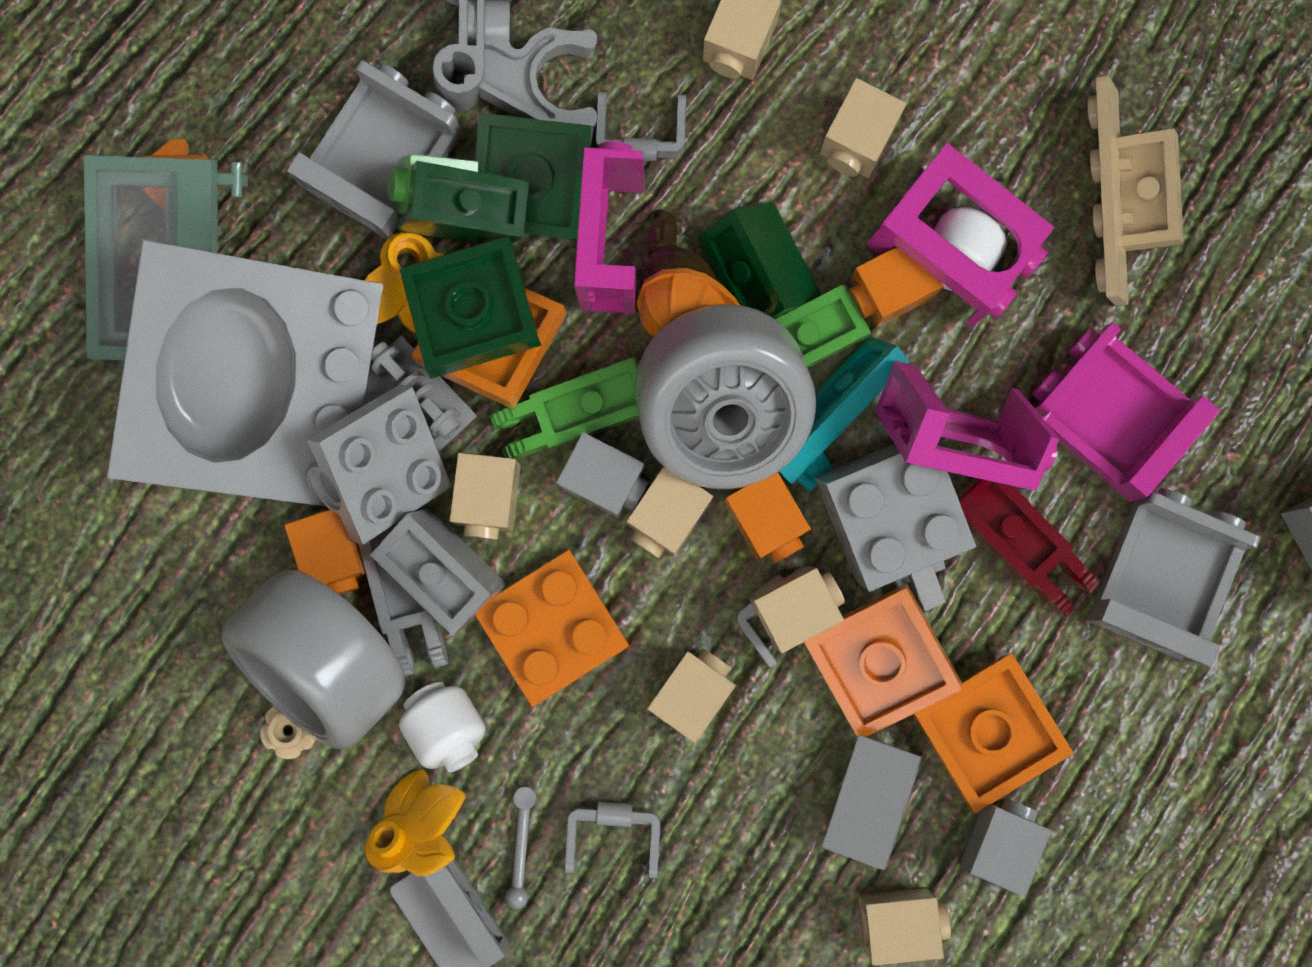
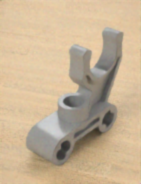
[433,0,597,132]

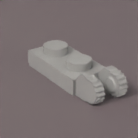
[358,520,449,676]

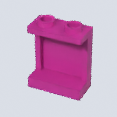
[1031,321,1221,502]

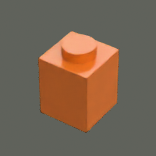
[848,247,944,329]
[724,472,811,563]
[284,510,367,596]

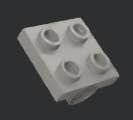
[307,385,452,545]

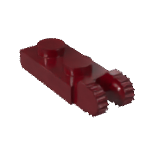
[958,478,1100,618]

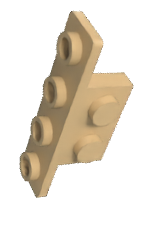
[1088,75,1184,306]

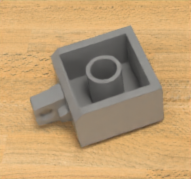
[814,444,976,611]

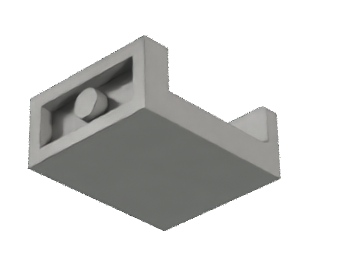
[287,60,462,240]
[1086,488,1261,667]

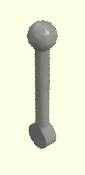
[505,786,537,909]

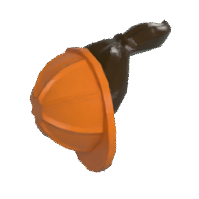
[636,209,740,338]

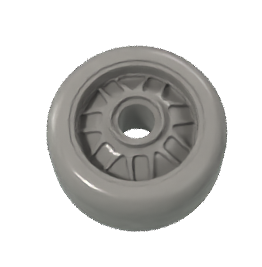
[635,304,816,489]
[221,570,405,749]

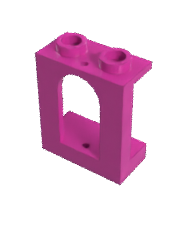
[574,141,645,314]
[866,143,1055,328]
[875,360,1059,491]

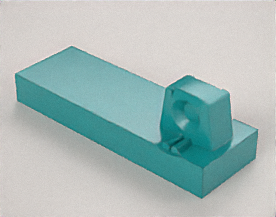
[778,336,910,491]

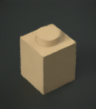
[703,0,782,80]
[820,78,907,179]
[450,453,521,540]
[627,467,713,558]
[749,566,845,653]
[647,648,736,743]
[859,888,951,966]

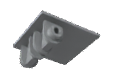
[363,335,478,453]

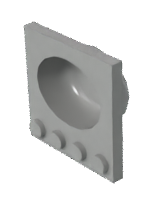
[107,239,383,507]

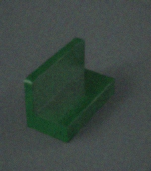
[398,161,529,245]
[697,202,821,319]

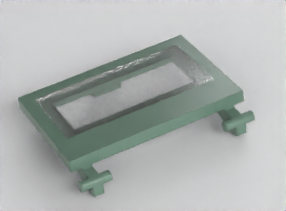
[84,155,248,361]

